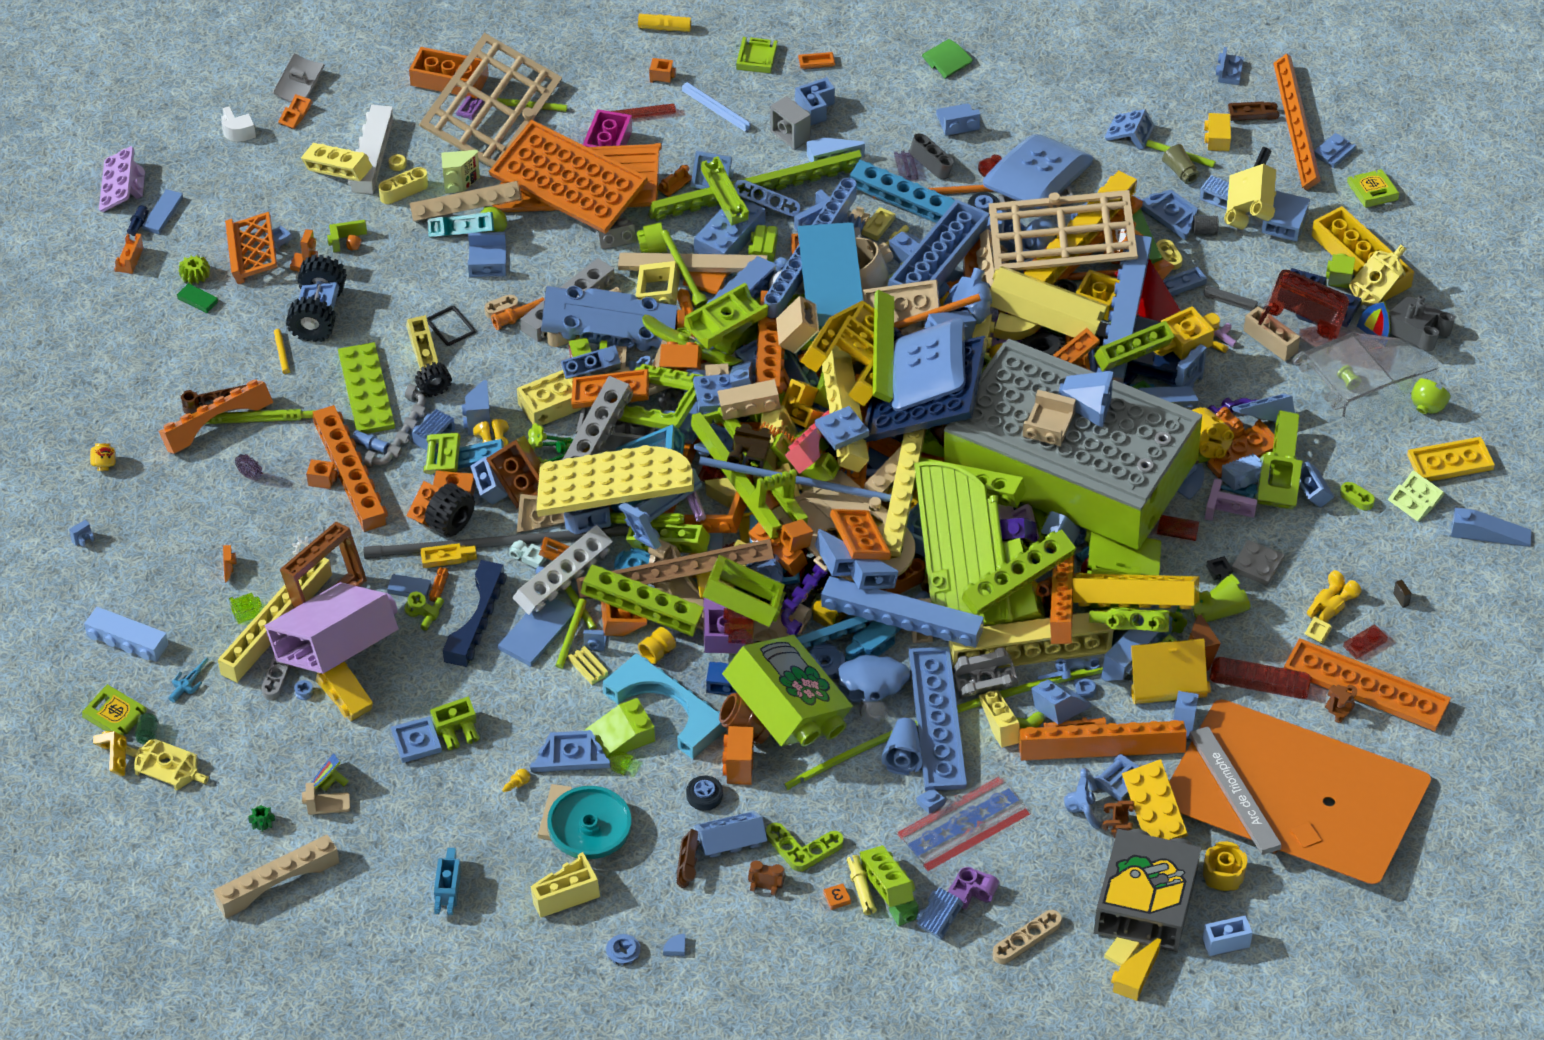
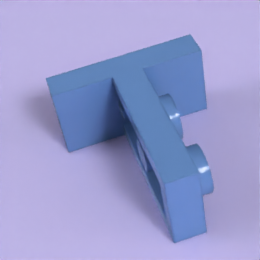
[794,189,830,231]

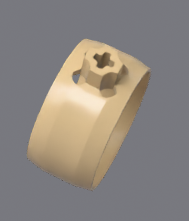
[855,238,894,290]

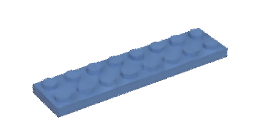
[909,647,967,791]

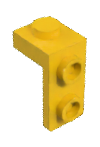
[93,731,127,776]

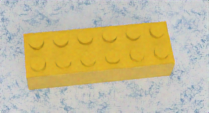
[1311,206,1414,302]
[1073,573,1199,609]

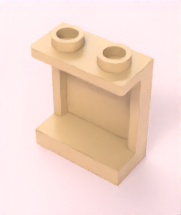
[1023,390,1076,446]

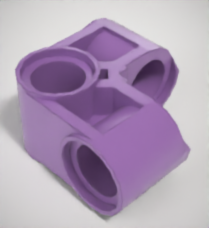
[948,867,1000,910]

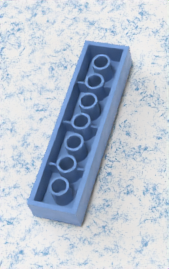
[888,199,989,288]

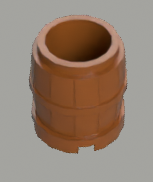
[719,693,770,744]

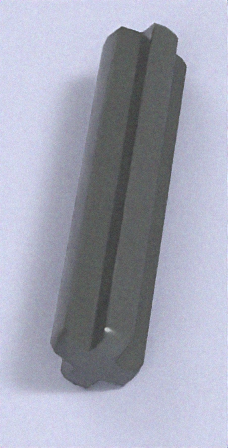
[1204,286,1258,311]

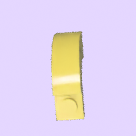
[993,312,1042,340]

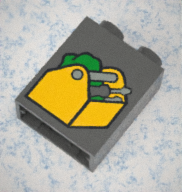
[1093,829,1201,952]

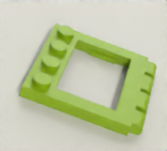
[607,364,705,430]

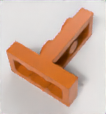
[290,229,325,272]

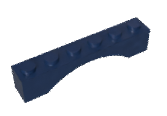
[443,560,507,667]

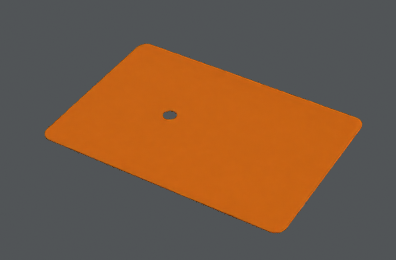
[1169,699,1431,884]

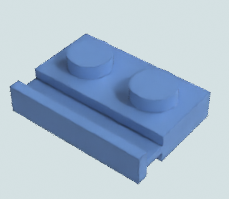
[1314,133,1356,168]

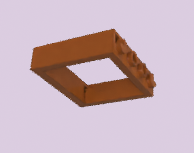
[280,522,367,609]

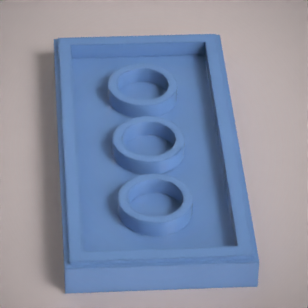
[498,598,576,667]

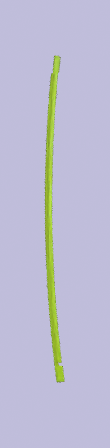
[785,667,1103,790]

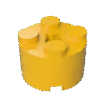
[1202,841,1247,891]

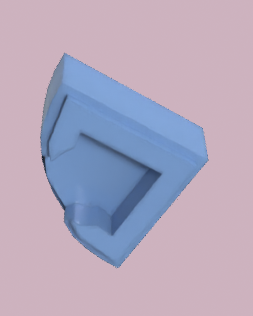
[663,934,686,956]

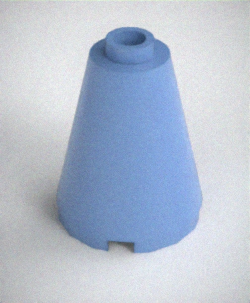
[882,718,923,775]

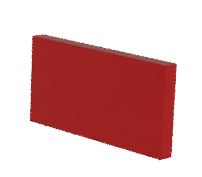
[1115,259,1181,322]

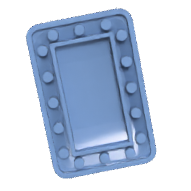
[983,134,1093,209]
[891,318,966,411]

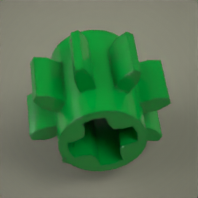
[248,805,275,832]

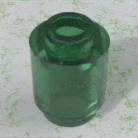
[135,713,159,745]

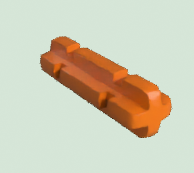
[429,567,449,601]

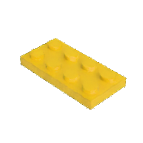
[1407,437,1495,482]
[1122,759,1188,840]

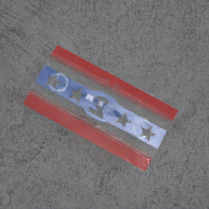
[894,773,1033,875]

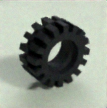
[415,362,452,397]

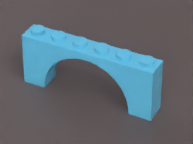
[603,653,726,759]

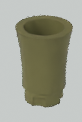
[1162,144,1200,184]

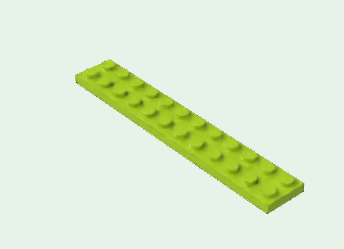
[648,150,862,221]

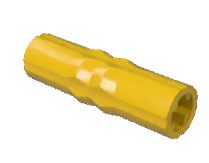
[638,13,691,32]

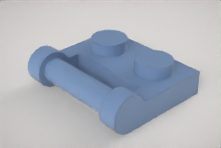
[1094,754,1139,801]

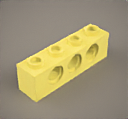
[301,143,372,181]

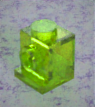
[229,592,262,624]

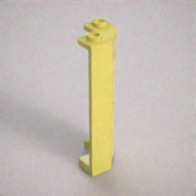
[990,266,1108,338]

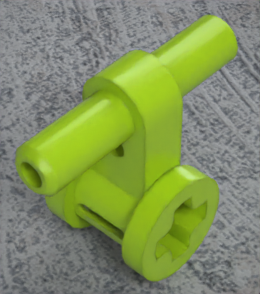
[404,591,444,630]

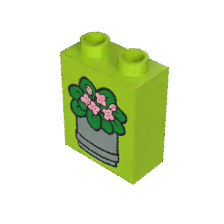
[722,635,853,747]

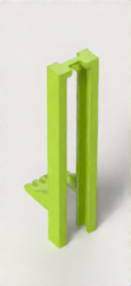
[691,407,808,539]

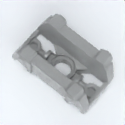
[953,648,1019,699]

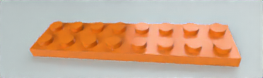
[1283,638,1451,731]

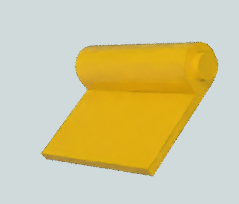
[1131,638,1211,704]

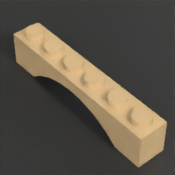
[409,181,523,222]
[213,834,339,919]

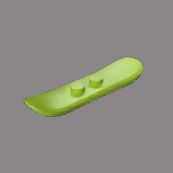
[642,315,743,366]

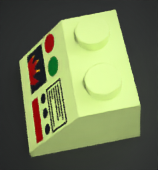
[441,150,480,193]

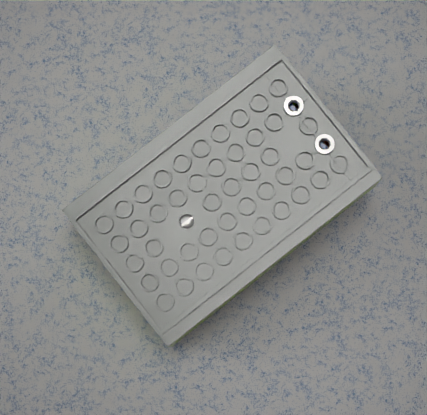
[944,339,1202,550]

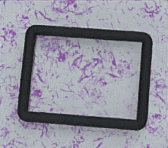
[427,306,476,346]

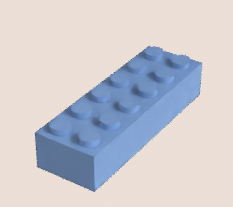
[695,256,776,350]

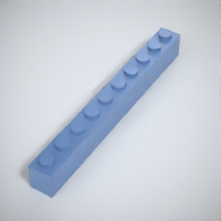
[1097,235,1152,383]

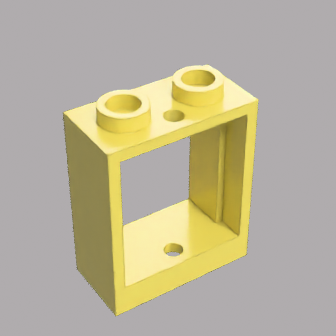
[636,261,680,305]

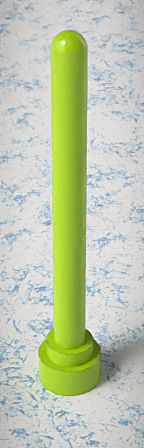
[661,230,708,309]

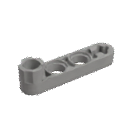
[261,655,292,700]

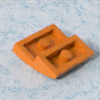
[683,272,731,295]

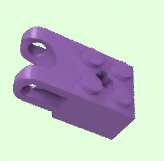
[703,598,746,653]

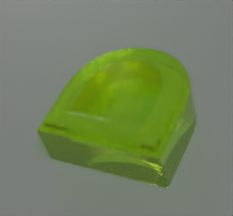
[609,752,633,775]

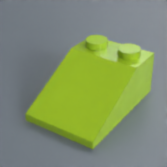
[583,698,655,759]

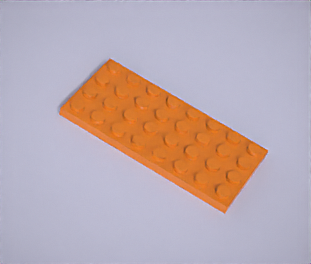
[489,120,648,234]

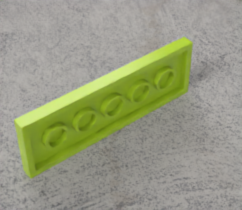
[338,342,395,434]

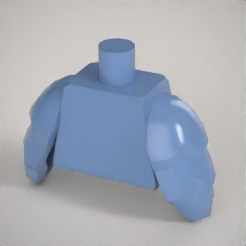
[944,268,992,324]

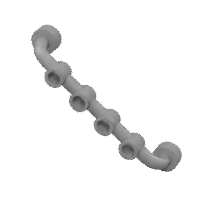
[363,384,426,467]

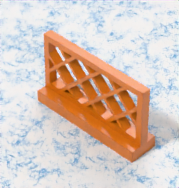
[225,212,277,284]

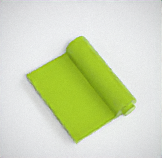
[1084,530,1161,575]

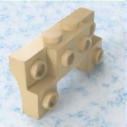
[976,229,1009,289]

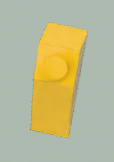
[1111,938,1161,1001]

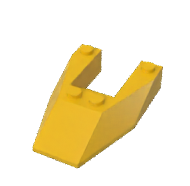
[800,300,874,406]

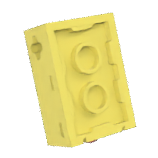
[517,370,582,426]

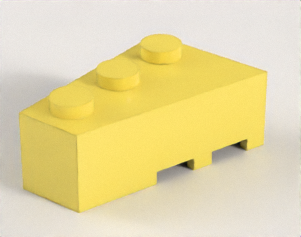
[530,852,600,918]

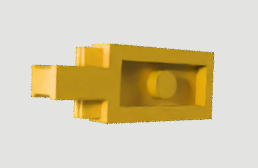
[421,543,477,568]

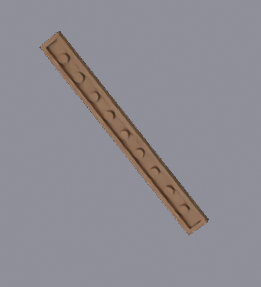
[576,539,775,598]

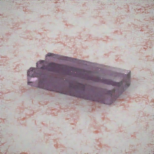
[894,150,918,180]

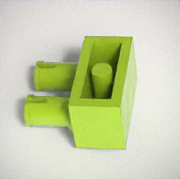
[430,696,480,751]

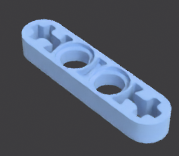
[733,180,800,216]

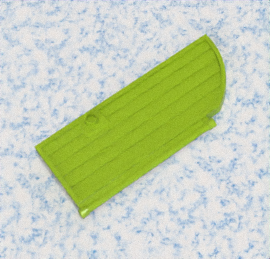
[914,461,1013,625]

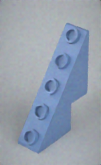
[815,529,898,590]

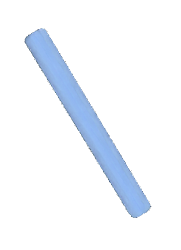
[682,82,751,132]

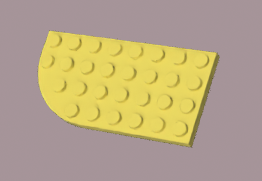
[536,445,694,517]

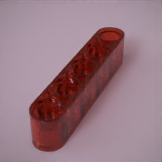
[1210,657,1312,699]

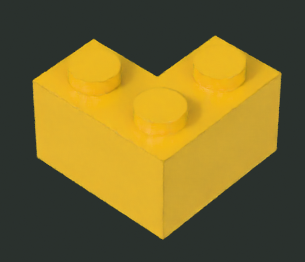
[781,379,824,428]

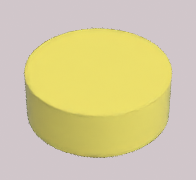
[388,154,407,171]

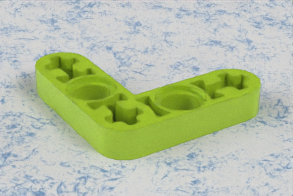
[766,822,843,872]

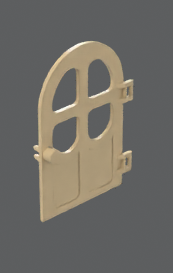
[772,470,915,582]

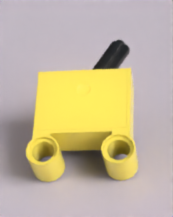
[1224,147,1276,230]

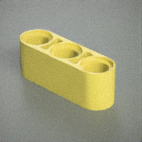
[378,167,428,204]

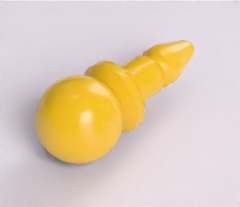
[502,769,531,792]

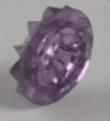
[235,454,263,480]

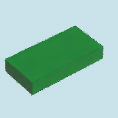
[177,283,218,313]

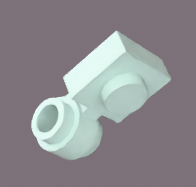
[509,540,547,568]

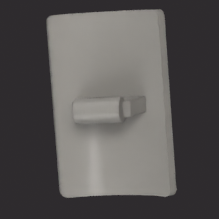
[272,53,325,102]

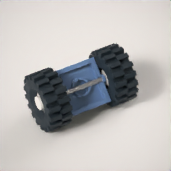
[286,255,347,342]

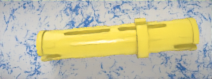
[846,855,877,915]

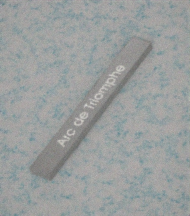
[1189,727,1281,855]

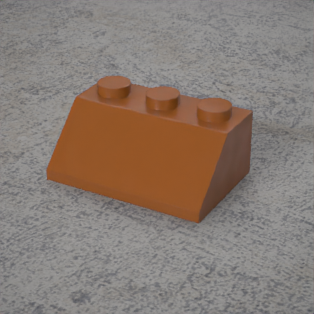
[486,436,541,509]

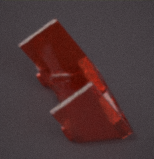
[1258,269,1349,354]

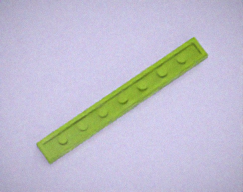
[873,290,894,403]

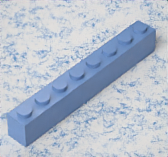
[821,576,984,648]

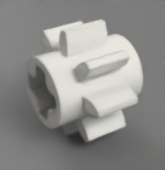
[292,536,310,555]

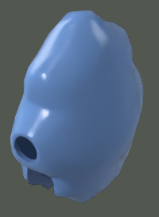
[837,655,911,703]

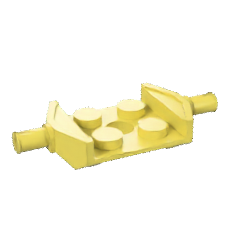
[1349,244,1407,309]
[126,739,209,791]

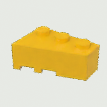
[316,661,373,722]

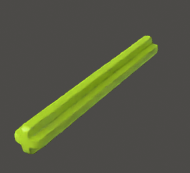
[610,512,685,524]

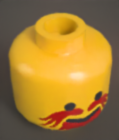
[90,443,116,471]

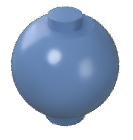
[1024,218,1058,251]

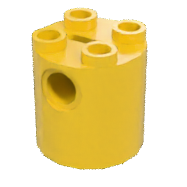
[1192,407,1234,458]

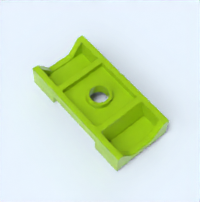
[684,283,768,350]

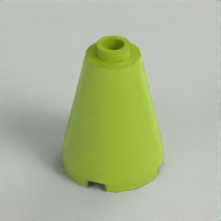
[1193,574,1251,622]

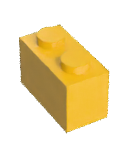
[1204,113,1231,151]

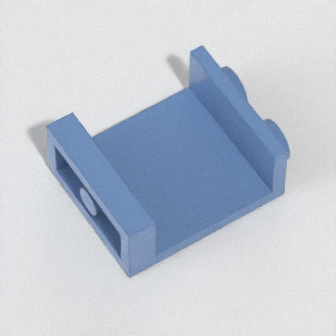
[468,232,506,277]

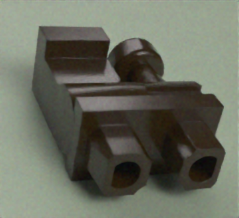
[727,423,771,469]

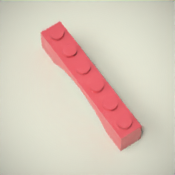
[785,410,830,474]

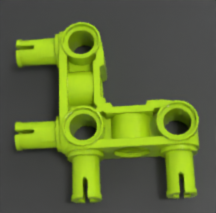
[1089,604,1170,632]

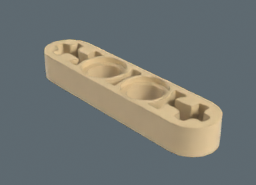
[992,910,1062,964]

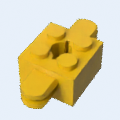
[1154,306,1220,360]

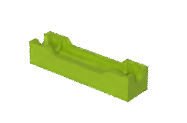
[701,156,749,226]

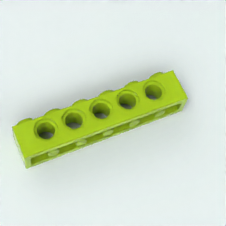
[914,457,1026,508]
[961,529,1076,616]
[581,564,704,637]

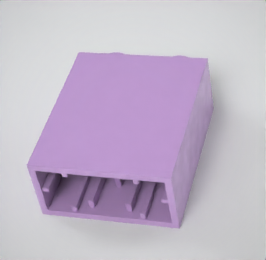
[265,582,398,674]

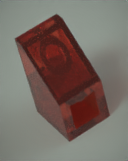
[723,608,754,644]

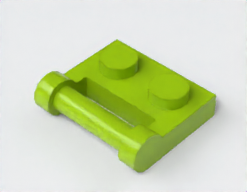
[423,433,461,475]

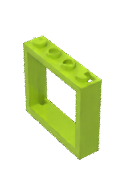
[702,555,786,627]

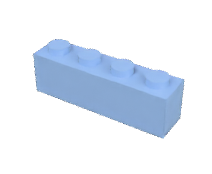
[84,607,169,662]

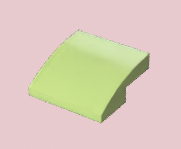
[1388,470,1445,522]

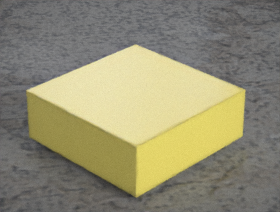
[1305,617,1333,644]

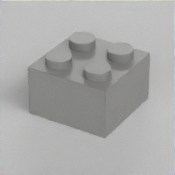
[770,96,811,150]

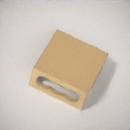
[776,296,819,353]

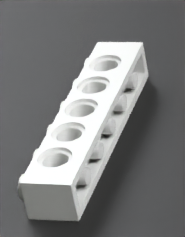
[513,525,613,615]

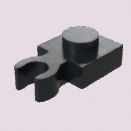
[1206,556,1233,581]

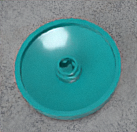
[547,786,632,859]

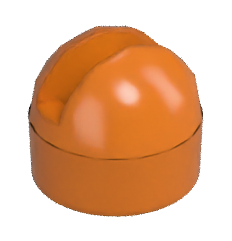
[346,235,362,251]

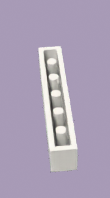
[348,105,394,194]

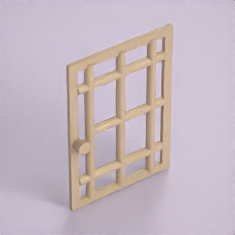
[419,32,562,168]
[989,190,1138,271]

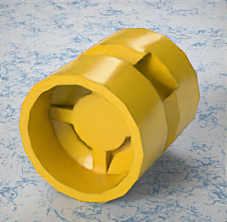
[638,627,676,664]

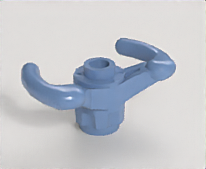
[1064,768,1101,829]

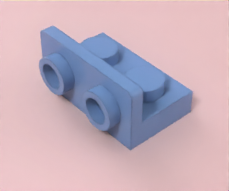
[1216,47,1244,85]

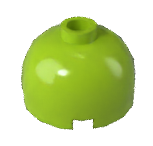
[1411,378,1451,414]

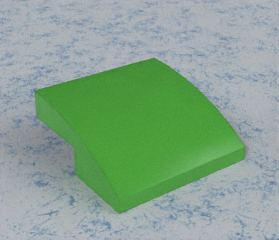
[922,39,973,79]

